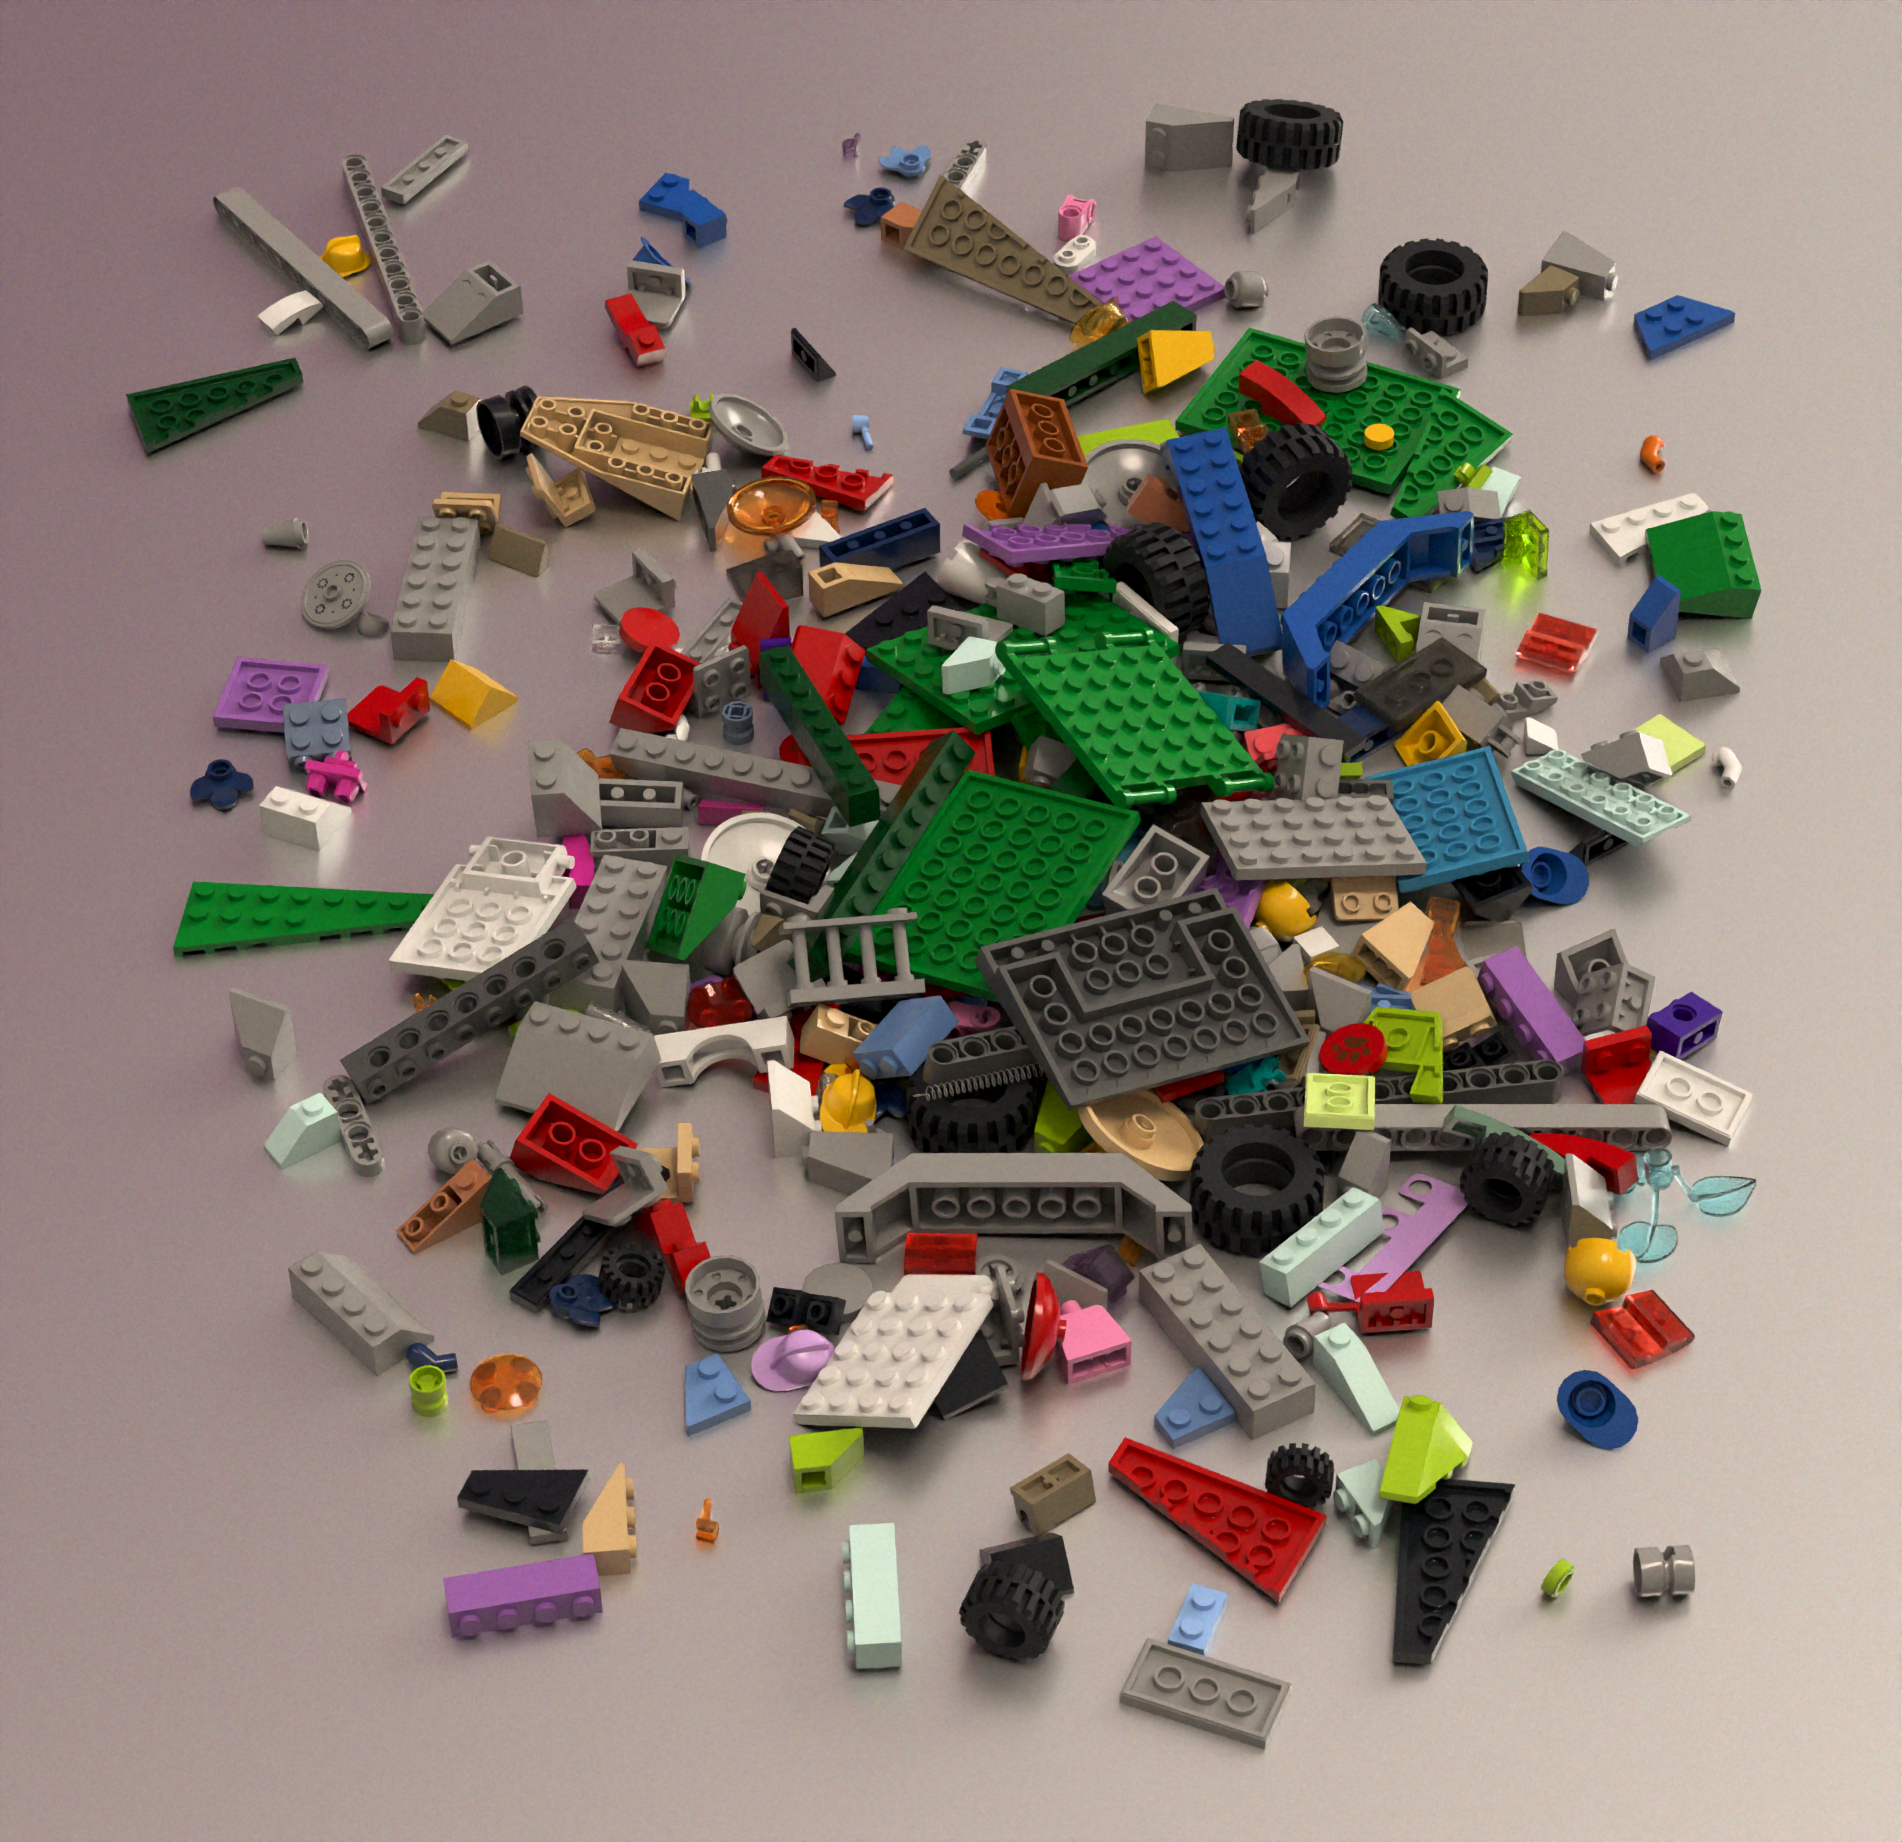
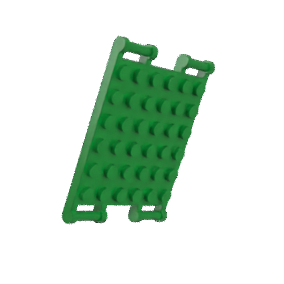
[995,627,1275,809]

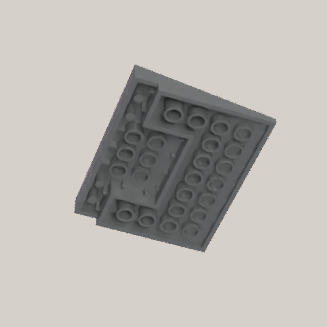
[974,887,1310,1111]

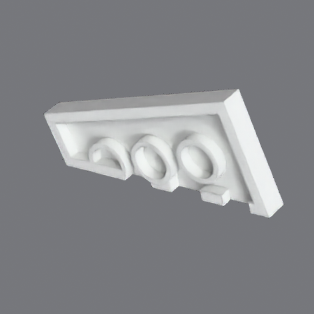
[1589,492,1710,566]

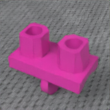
[304,750,368,804]

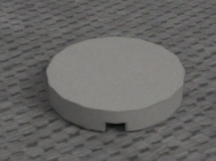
[802,1263,873,1323]

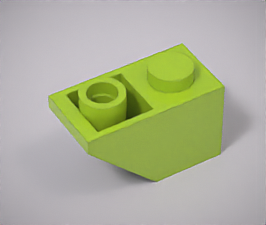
[789,1428,864,1494]

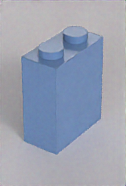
[852,996,959,1080]

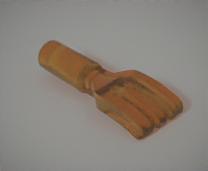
[1115,1235,1143,1267]

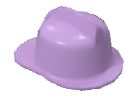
[751,1330,835,1392]

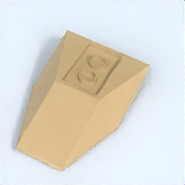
[520,396,715,522]

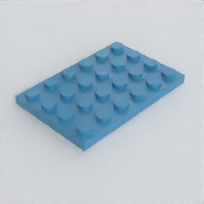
[1365,746,1530,893]

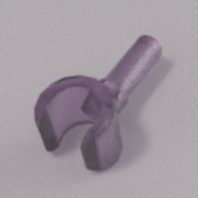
[842,133,861,158]

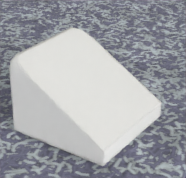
[1524,718,1558,755]

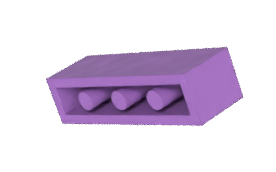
[1477,946,1586,1075]
[443,1553,603,1637]

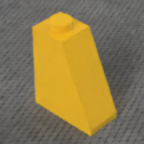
[1137,330,1215,394]

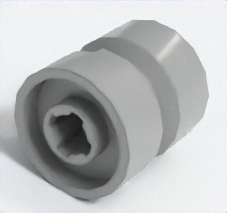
[1633,1545,1695,1597]

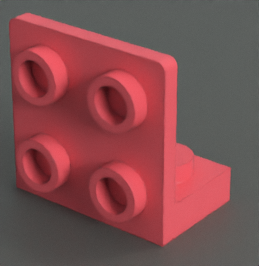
[1241,723,1306,773]

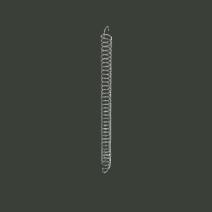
[913,1062,1043,1101]

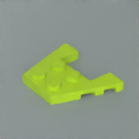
[1363,1006,1443,1104]

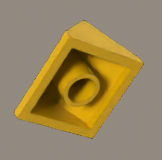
[430,659,518,730]
[1394,701,1467,766]

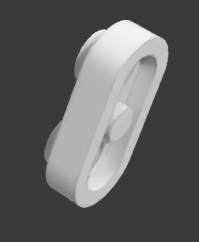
[1053,235,1096,276]

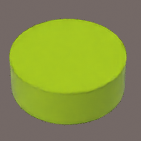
[1541,1559,1575,1598]

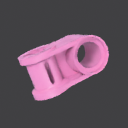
[1058,194,1097,241]
[942,1002,1001,1041]

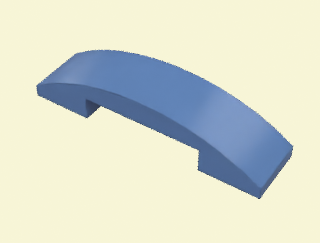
[963,367,1028,439]

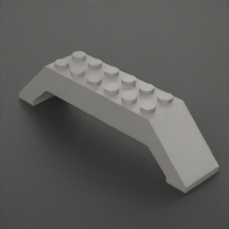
[835,1153,1193,1263]

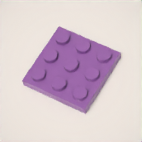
[213,657,329,733]

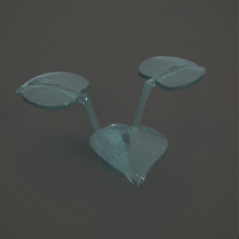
[1607,1148,1756,1263]

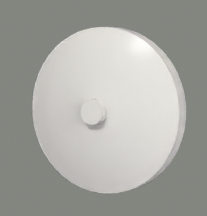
[700,812,830,916]

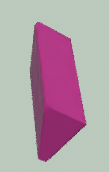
[698,799,766,825]

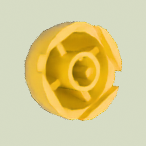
[1253,879,1317,943]
[1564,1238,1637,1306]

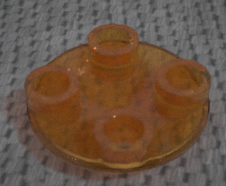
[470,1354,542,1413]

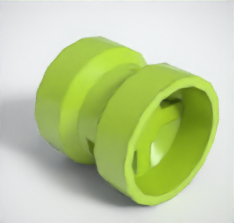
[409,1365,448,1417]

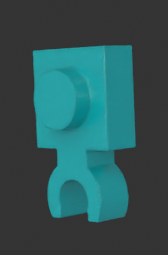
[1226,1056,1287,1095]

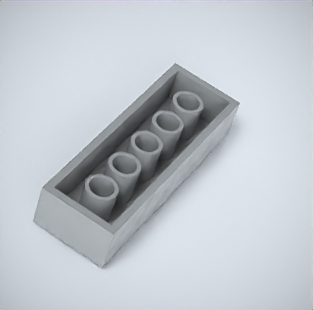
[390,516,481,662]
[549,855,667,1019]
[1138,1244,1316,1440]

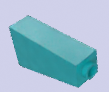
[1197,690,1261,731]

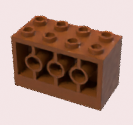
[985,388,1088,524]

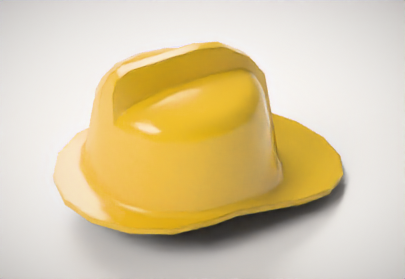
[319,235,371,278]
[819,1069,877,1133]

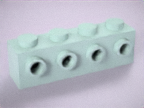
[1259,1187,1384,1307]
[842,1523,902,1669]

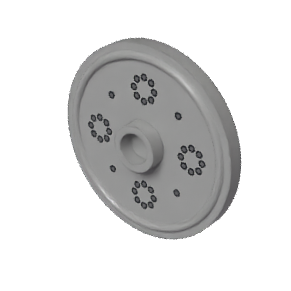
[301,560,371,630]

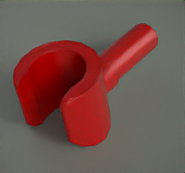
[1307,1292,1358,1316]

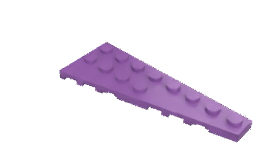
[962,524,1194,567]

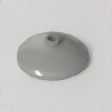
[709,393,789,456]

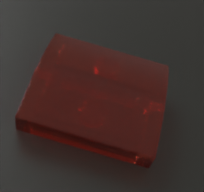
[1516,613,1597,674]
[904,1233,978,1276]
[1590,1290,1695,1370]

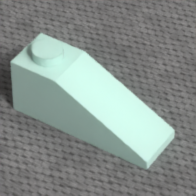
[1313,1322,1400,1436]

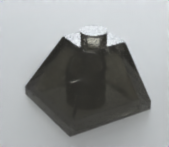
[726,549,804,602]

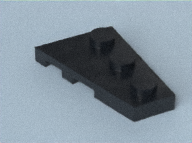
[457,1469,590,1534]

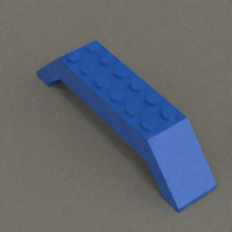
[1159,427,1282,657]
[1280,511,1474,709]

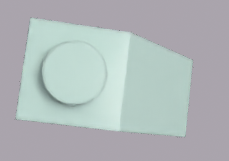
[942,636,1006,694]
[264,1092,341,1170]

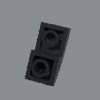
[1443,1031,1519,1071]
[766,1287,846,1335]

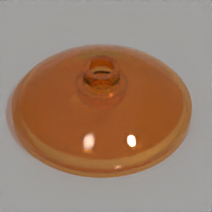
[727,476,816,537]

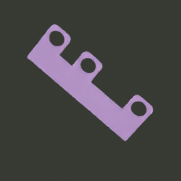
[1318,1173,1468,1303]

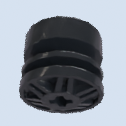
[476,385,538,460]

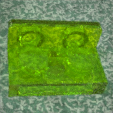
[1502,510,1549,580]

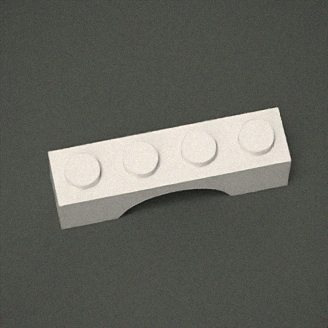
[654,1016,794,1088]

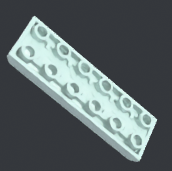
[1511,749,1691,847]

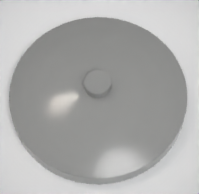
[1081,439,1177,530]

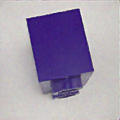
[1646,991,1723,1060]

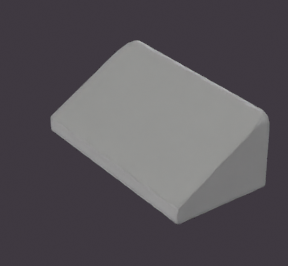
[1043,1259,1108,1312]

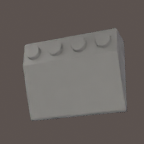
[494,1001,661,1132]

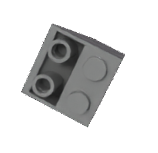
[1328,640,1400,714]
[1581,730,1672,787]

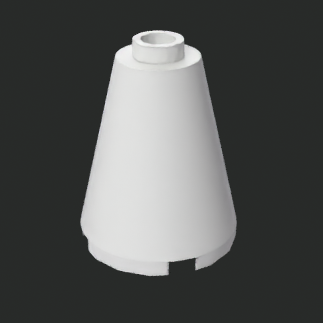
[938,539,1009,605]

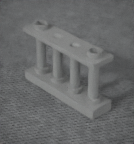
[779,908,925,1008]

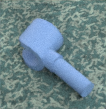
[852,415,874,450]

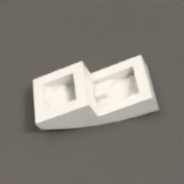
[257,290,324,336]

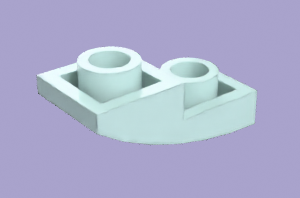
[1481,466,1521,517]

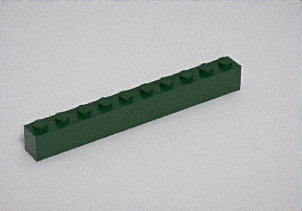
[786,730,976,983]

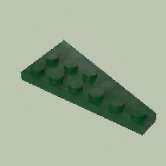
[126,358,304,453]

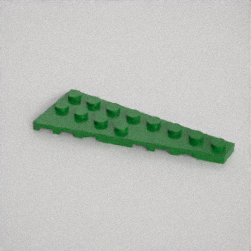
[173,881,434,957]

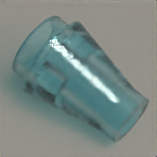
[1362,303,1405,341]

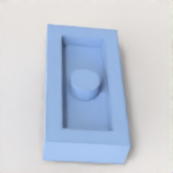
[1168,1583,1228,1656]

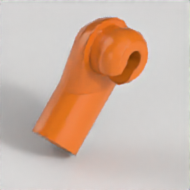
[1639,435,1665,473]

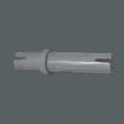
[477,1140,548,1221]

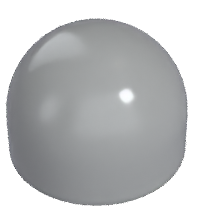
[357,611,389,637]

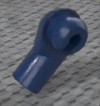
[406,1343,458,1373]

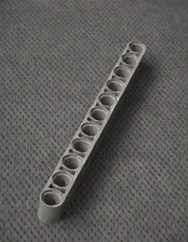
[342,154,426,345]
[213,186,394,349]
[1293,1104,1672,1151]

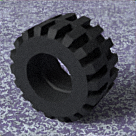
[765,826,835,904]
[1459,1132,1556,1226]
[959,1560,1065,1660]

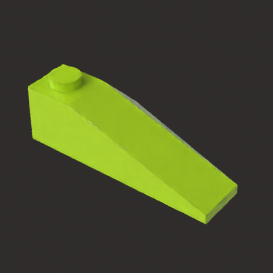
[1379,1395,1473,1504]

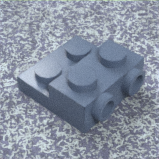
[283,698,352,769]

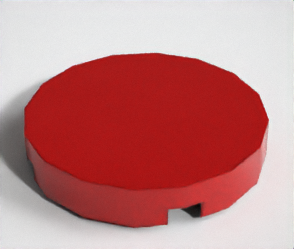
[619,607,680,654]

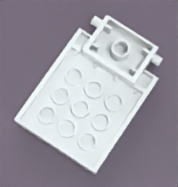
[388,836,577,982]
[793,1274,1000,1428]

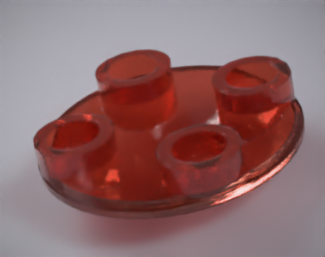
[687,977,754,1029]

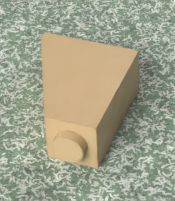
[1350,901,1434,991]

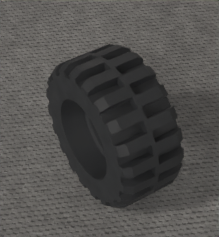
[1236,99,1344,170]
[1378,238,1488,336]
[1238,423,1353,540]
[1102,522,1210,638]
[906,1060,1037,1153]
[1190,1124,1325,1256]

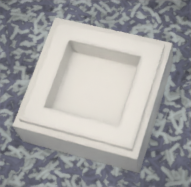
[1293,926,1339,965]

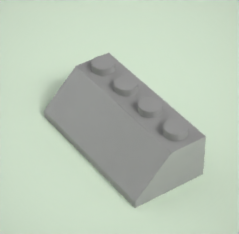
[288,1250,435,1376]

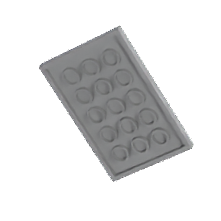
[1200,795,1427,881]

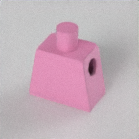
[1055,1300,1131,1384]

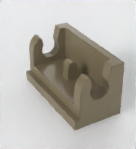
[1010,1453,1096,1536]

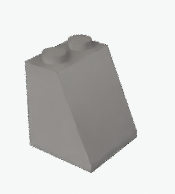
[528,738,602,838]

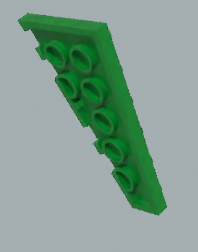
[1390,388,1513,519]

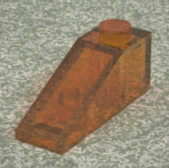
[1420,915,1465,987]

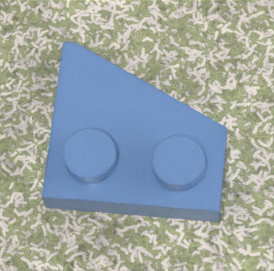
[685,1353,751,1436]

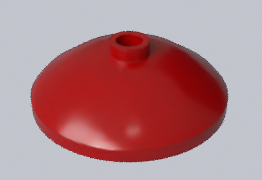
[1020,1272,1067,1381]

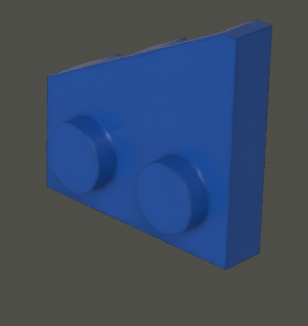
[639,173,690,222]

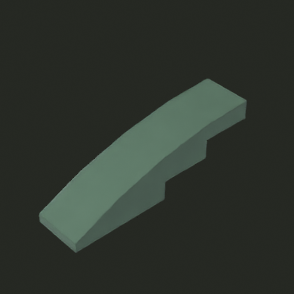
[1442,1105,1565,1190]

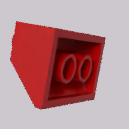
[791,625,865,726]
[609,640,702,734]

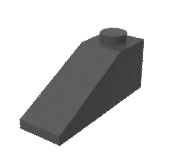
[691,469,738,552]

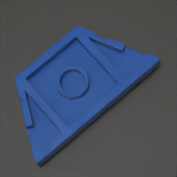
[1633,295,1735,360]

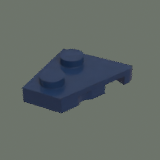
[1472,516,1525,571]

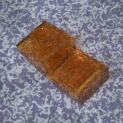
[1227,409,1269,454]

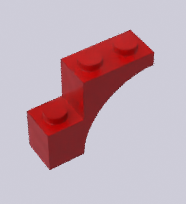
[633,1198,711,1294]

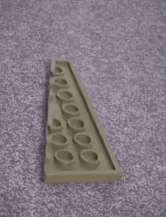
[903,175,1108,333]

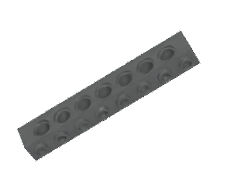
[340,917,599,1105]

